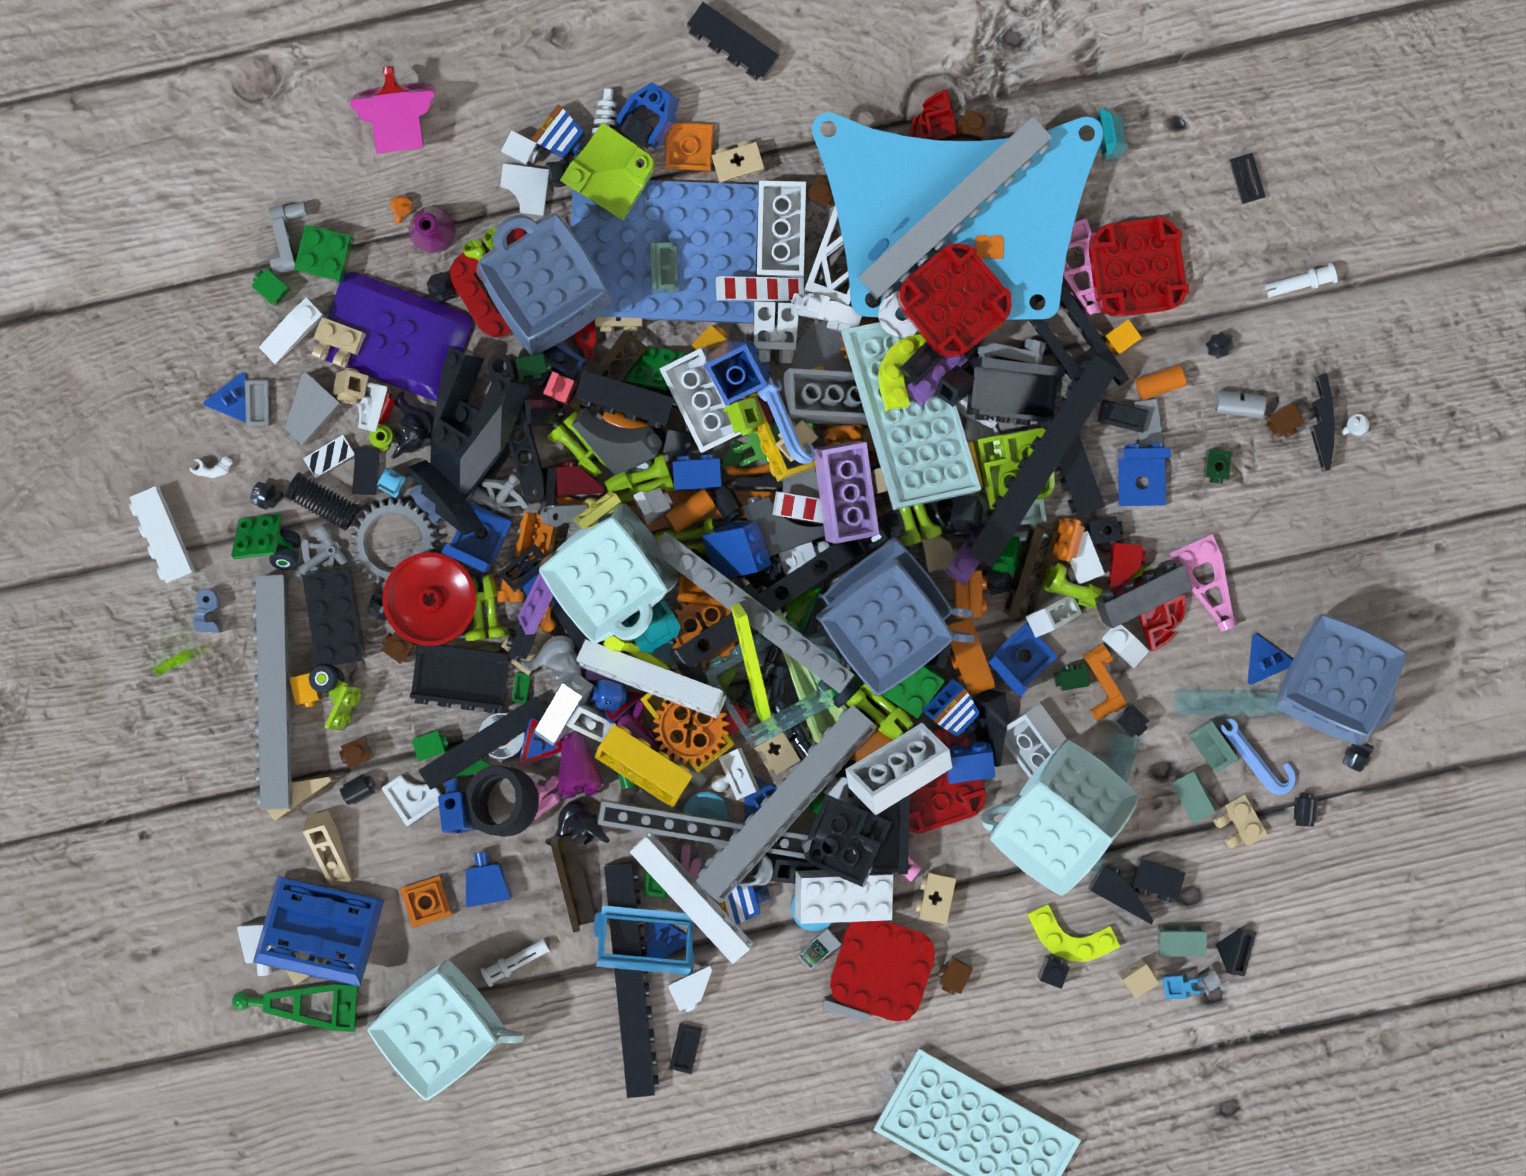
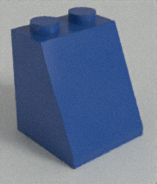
[704,340,768,406]
[702,520,772,578]

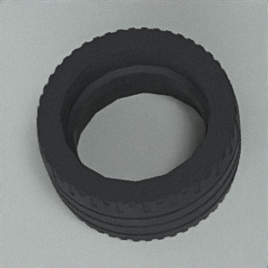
[464,765,539,837]

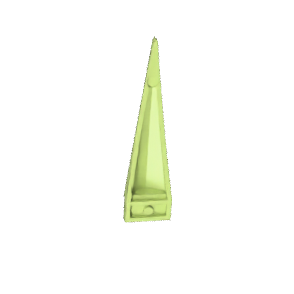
[761,586,847,743]

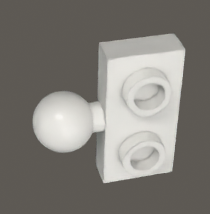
[711,748,759,800]

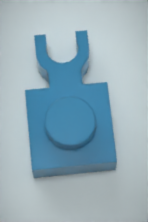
[1162,973,1204,999]

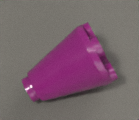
[408,206,455,253]
[557,732,604,799]

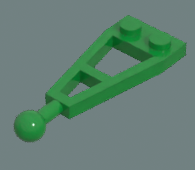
[232,983,358,1032]

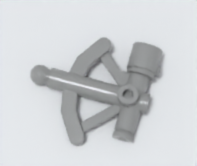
[471,474,529,518]
[293,524,348,578]

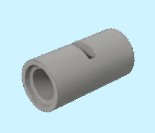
[1215,390,1266,419]

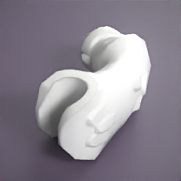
[189,456,233,478]

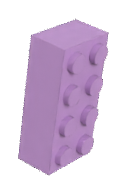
[813,440,879,544]

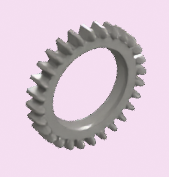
[349,498,439,584]

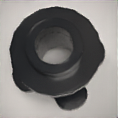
[546,160,569,187]

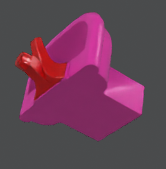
[350,66,436,154]

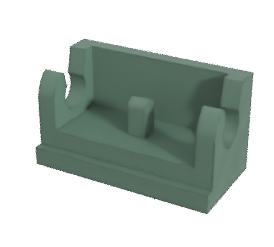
[650,243,679,294]
[1188,720,1238,773]
[1171,768,1217,824]
[1158,925,1207,957]

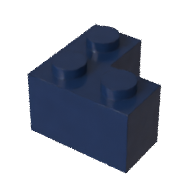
[526,343,587,388]

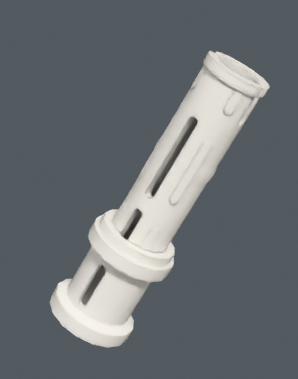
[1265,263,1338,298]
[480,939,550,987]

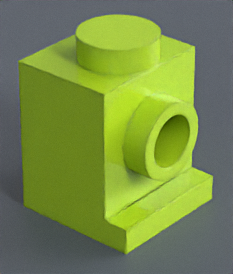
[723,398,763,436]

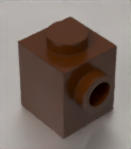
[957,109,989,141]
[806,175,835,210]
[1265,402,1305,438]
[381,631,416,664]
[339,736,374,767]
[937,956,973,995]

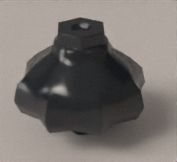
[1205,331,1234,359]
[757,557,782,585]

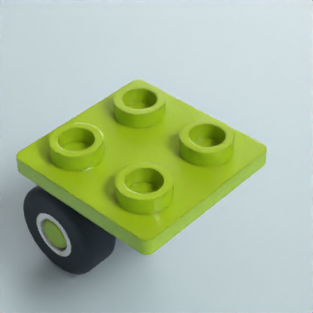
[309,665,361,730]

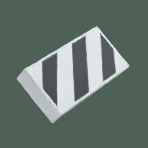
[303,435,355,479]

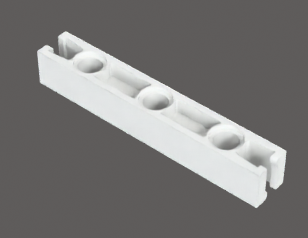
[576,639,726,719]
[630,833,753,964]

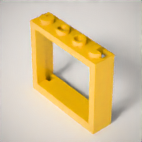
[743,365,849,482]

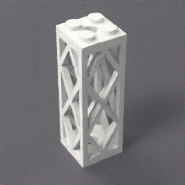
[804,205,851,306]

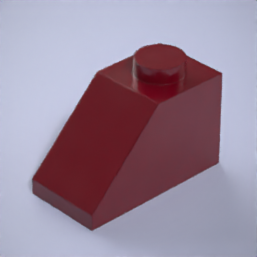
[556,462,605,496]

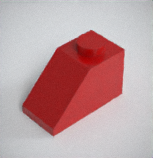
[1108,543,1146,589]

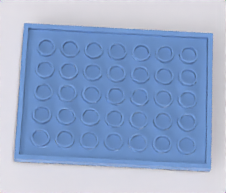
[571,180,759,324]

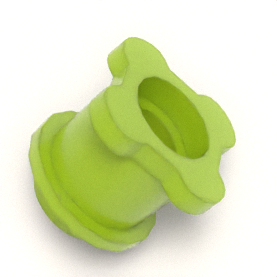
[369,424,396,451]

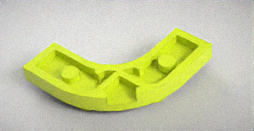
[878,334,926,411]
[603,635,672,671]
[1027,903,1120,962]

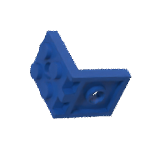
[1117,443,1171,506]
[442,502,513,572]
[986,623,1058,697]

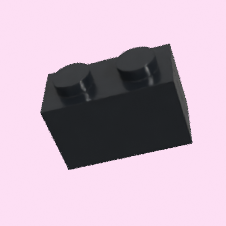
[1131,858,1186,902]

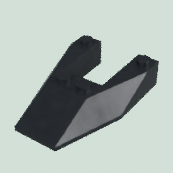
[430,346,530,500]

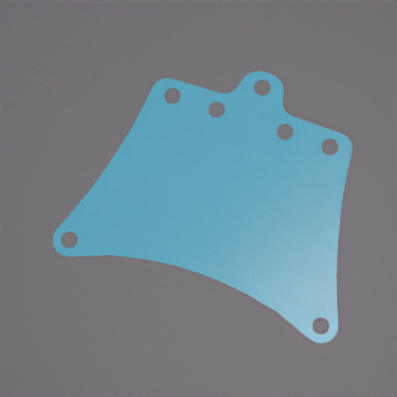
[812,112,1104,320]

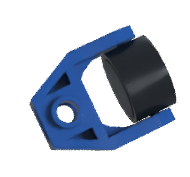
[615,82,679,149]

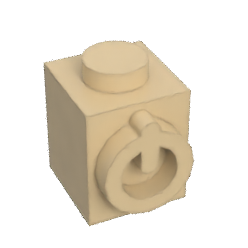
[332,368,368,404]
[775,420,818,461]

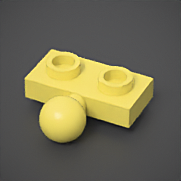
[573,491,621,530]

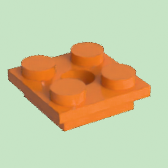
[1050,517,1084,562]
[400,875,452,928]

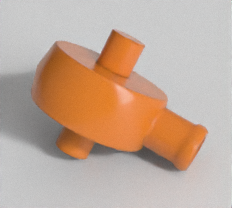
[390,194,412,224]

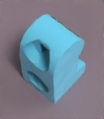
[377,467,408,498]

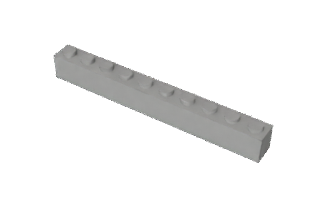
[858,117,1052,299]
[651,532,855,694]
[252,575,292,810]
[696,705,878,903]
[597,799,821,859]

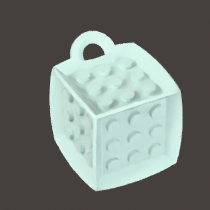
[539,503,677,643]
[981,740,1139,896]
[367,960,524,1100]

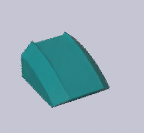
[1095,108,1129,161]
[622,599,681,653]

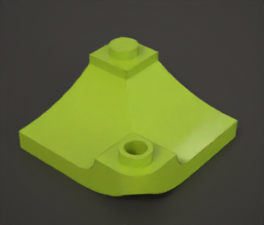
[560,122,655,220]
[973,427,1055,509]

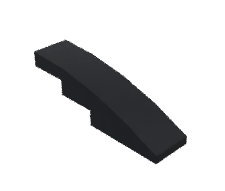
[1309,374,1335,472]
[407,460,483,535]
[826,509,905,566]

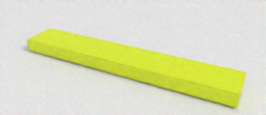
[731,603,773,727]

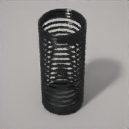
[285,472,359,531]

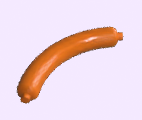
[725,462,771,477]

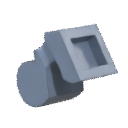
[410,485,445,526]
[192,589,222,632]

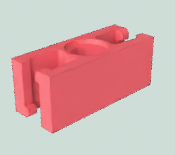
[544,372,578,405]

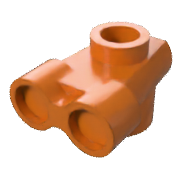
[497,567,526,602]

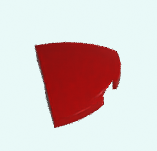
[910,89,959,141]
[1138,594,1186,652]

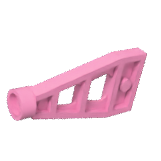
[1063,218,1101,317]
[1169,534,1238,632]

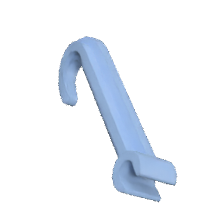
[758,378,815,464]
[1217,718,1296,795]

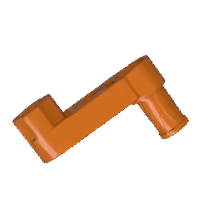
[1082,643,1128,722]

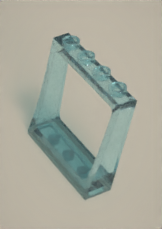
[702,620,834,749]

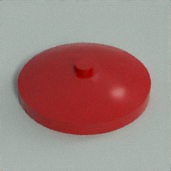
[383,552,477,646]

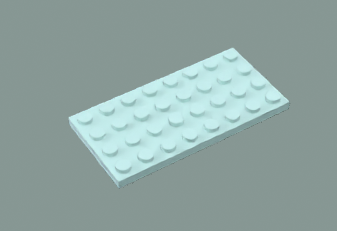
[841,318,981,510]
[873,1048,1081,1176]

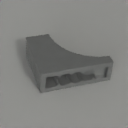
[572,408,663,475]
[742,495,825,557]

